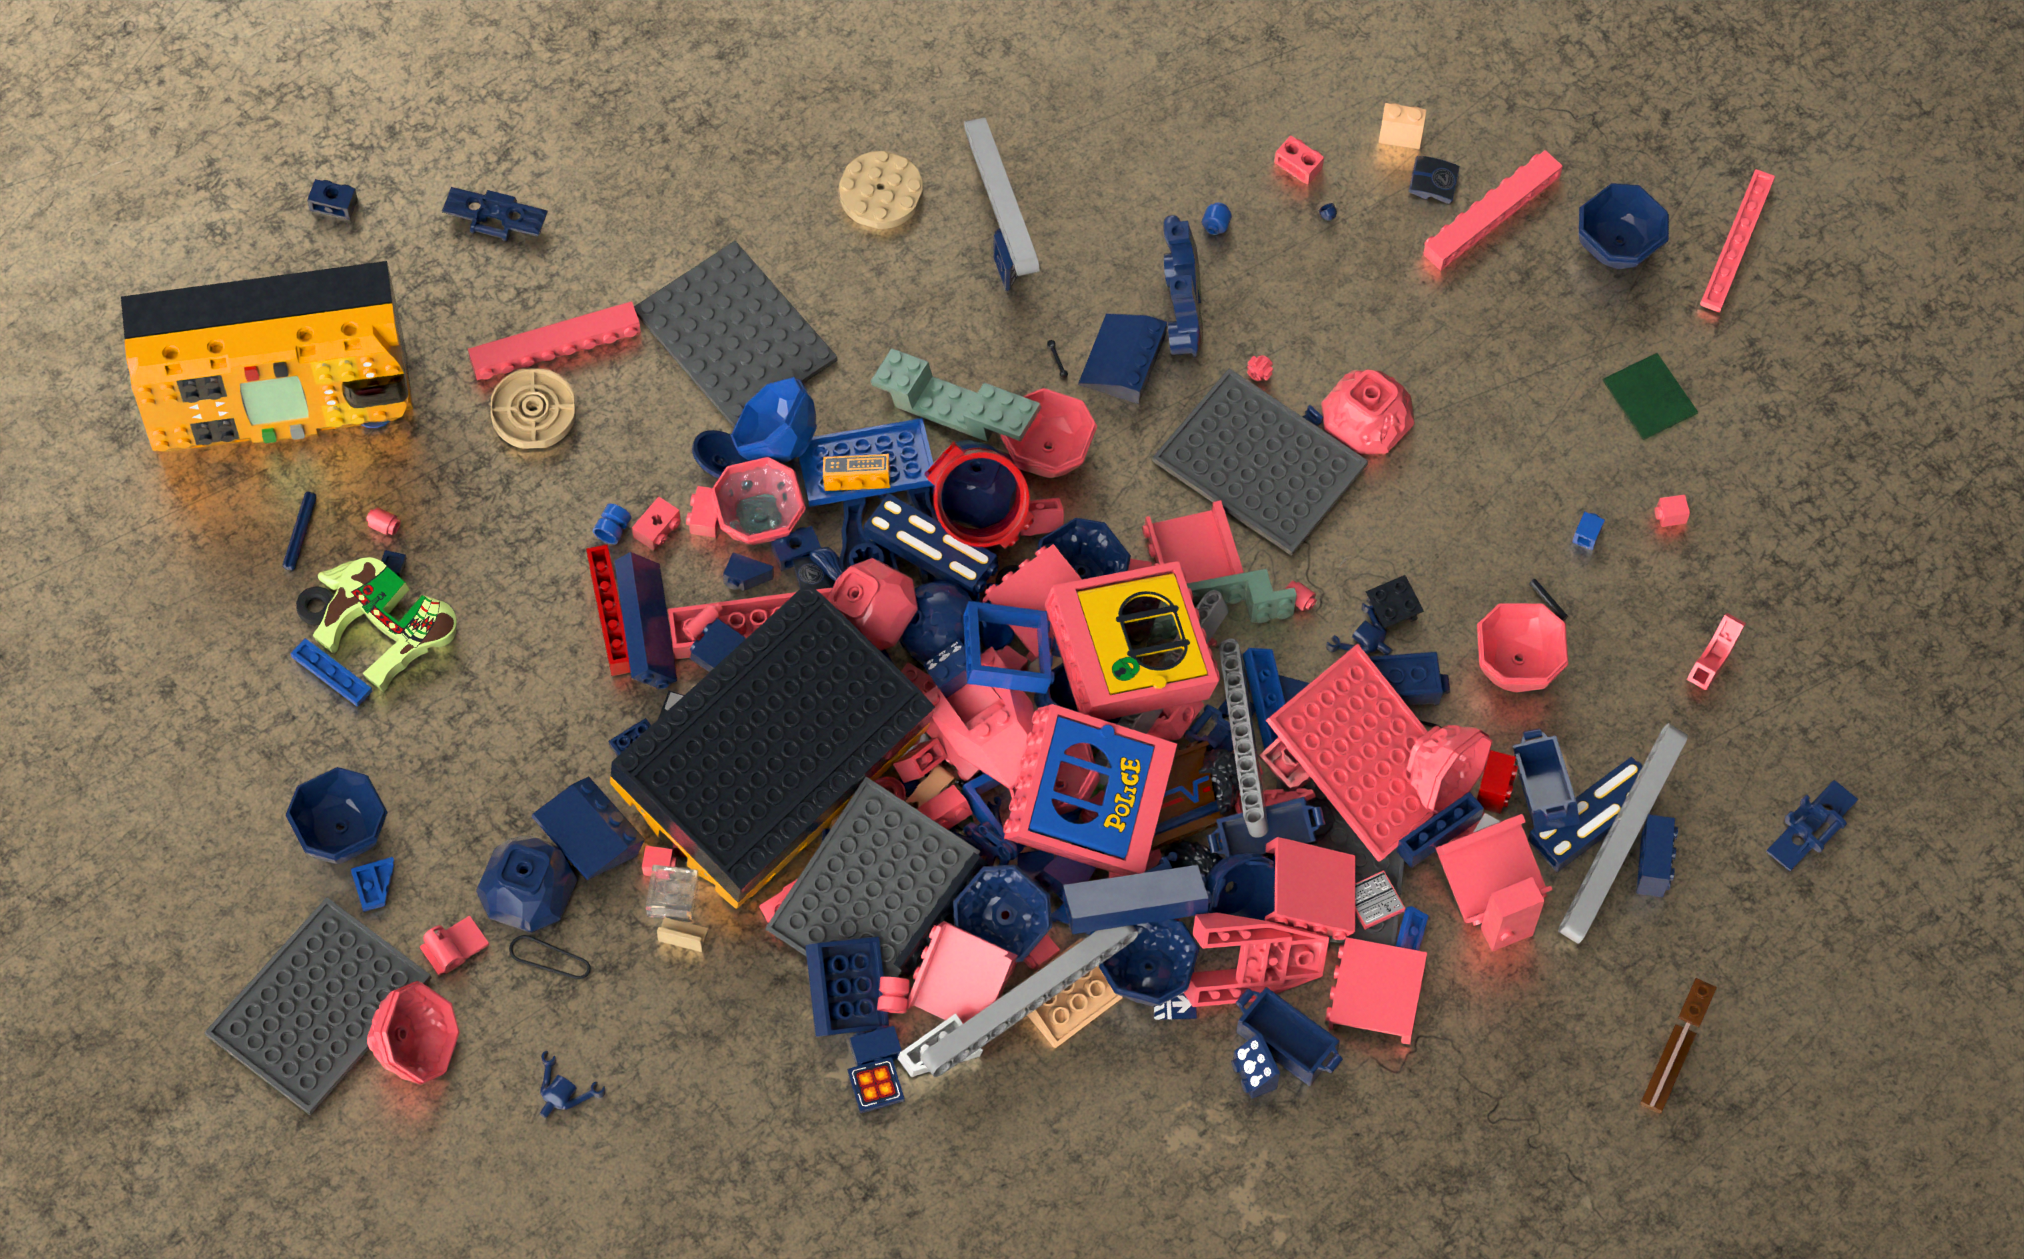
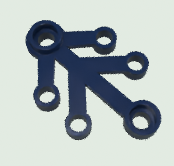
[963,821,1018,866]

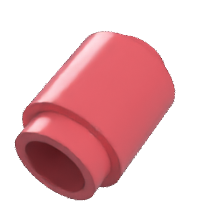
[366,507,401,536]
[1285,580,1317,611]

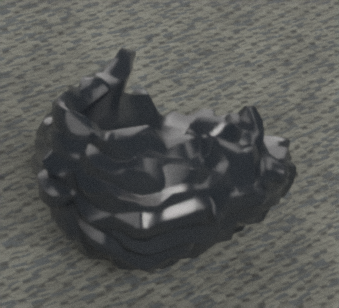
[1198,749,1240,815]
[1165,840,1223,878]

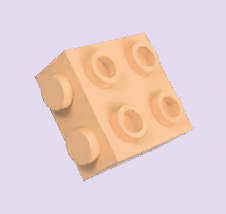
[1379,103,1426,149]

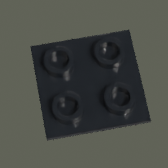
[1365,575,1424,628]

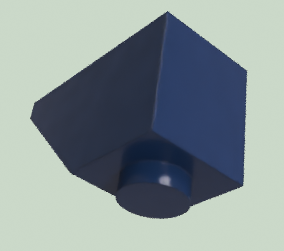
[723,552,774,591]

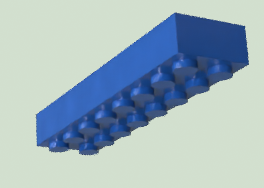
[1242,648,1285,750]

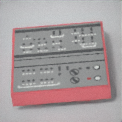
[1355,871,1405,929]

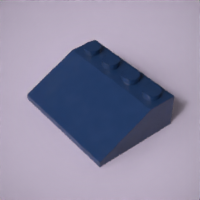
[1078,314,1167,404]
[531,776,645,880]
[805,937,889,1037]

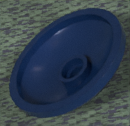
[692,430,749,479]

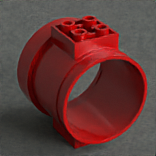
[925,441,1034,548]

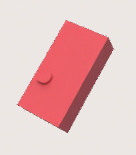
[1480,877,1545,952]

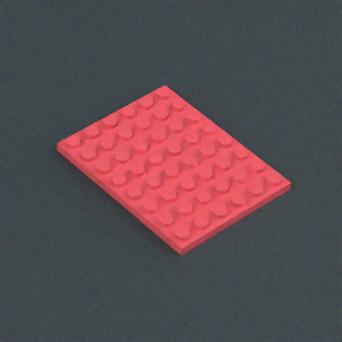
[1266,644,1434,862]

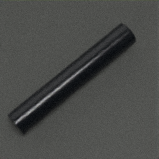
[1529,579,1568,621]

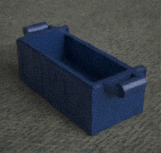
[1369,652,1451,706]
[1513,728,1580,834]
[1207,797,1325,857]
[1236,987,1343,1087]

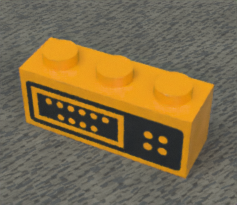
[823,454,890,491]

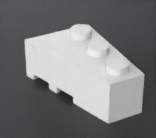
[898,1013,983,1077]

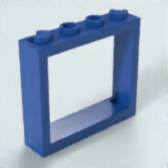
[963,601,1054,694]
[961,773,1082,854]

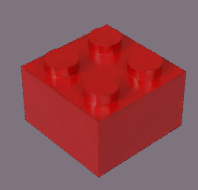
[1477,750,1518,814]

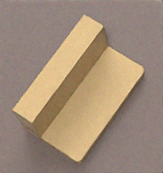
[657,917,708,952]

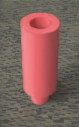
[683,602,723,640]

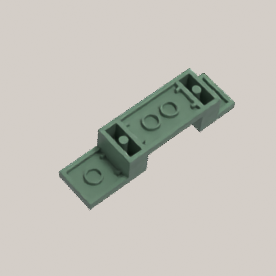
[871,348,1041,442]
[1148,569,1297,643]

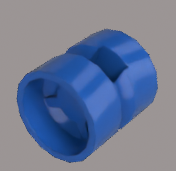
[593,503,632,545]

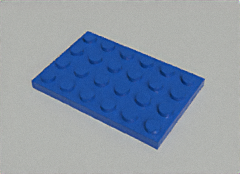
[799,418,933,507]

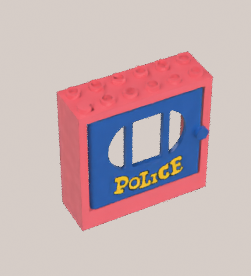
[1003,704,1177,876]

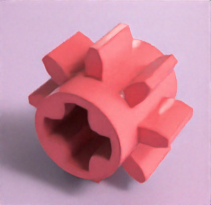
[1247,355,1273,381]

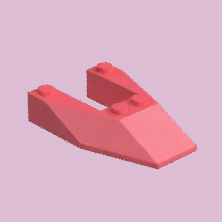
[924,647,1035,790]
[1184,913,1329,1007]

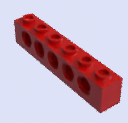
[586,544,631,676]

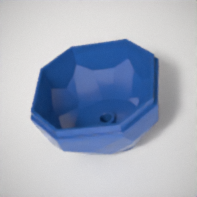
[731,377,817,463]

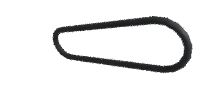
[509,935,591,979]

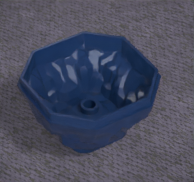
[1036,518,1131,580]
[953,865,1052,962]
[1099,919,1200,1006]

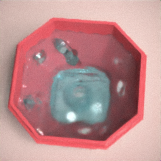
[710,457,806,545]

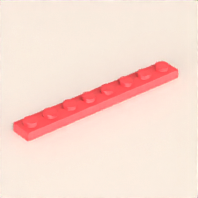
[1700,169,1775,312]

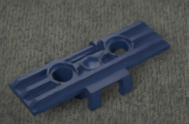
[442,187,548,241]
[1183,699,1256,752]
[1766,780,1858,872]

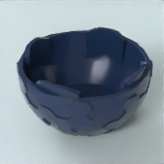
[899,581,972,664]
[1205,853,1275,921]

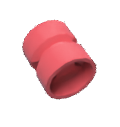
[877,977,910,1013]

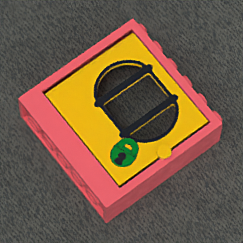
[1044,561,1220,720]

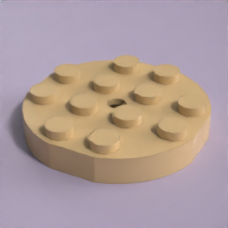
[839,151,923,229]
[491,368,576,449]

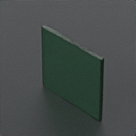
[1603,353,1698,440]

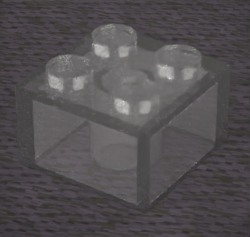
[646,865,699,922]

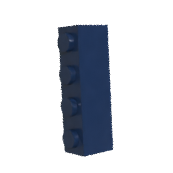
[1397,792,1484,868]

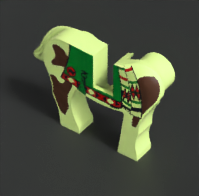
[313,557,457,692]

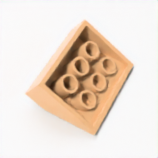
[1010,938,1123,1048]

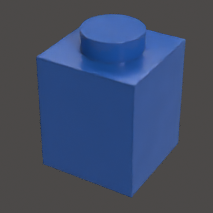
[1572,511,1605,550]

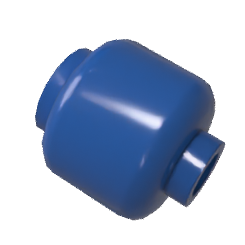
[1201,202,1232,235]

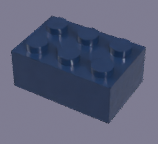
[1636,814,1678,897]

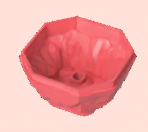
[1321,369,1415,455]
[1407,725,1493,815]
[367,981,460,1085]

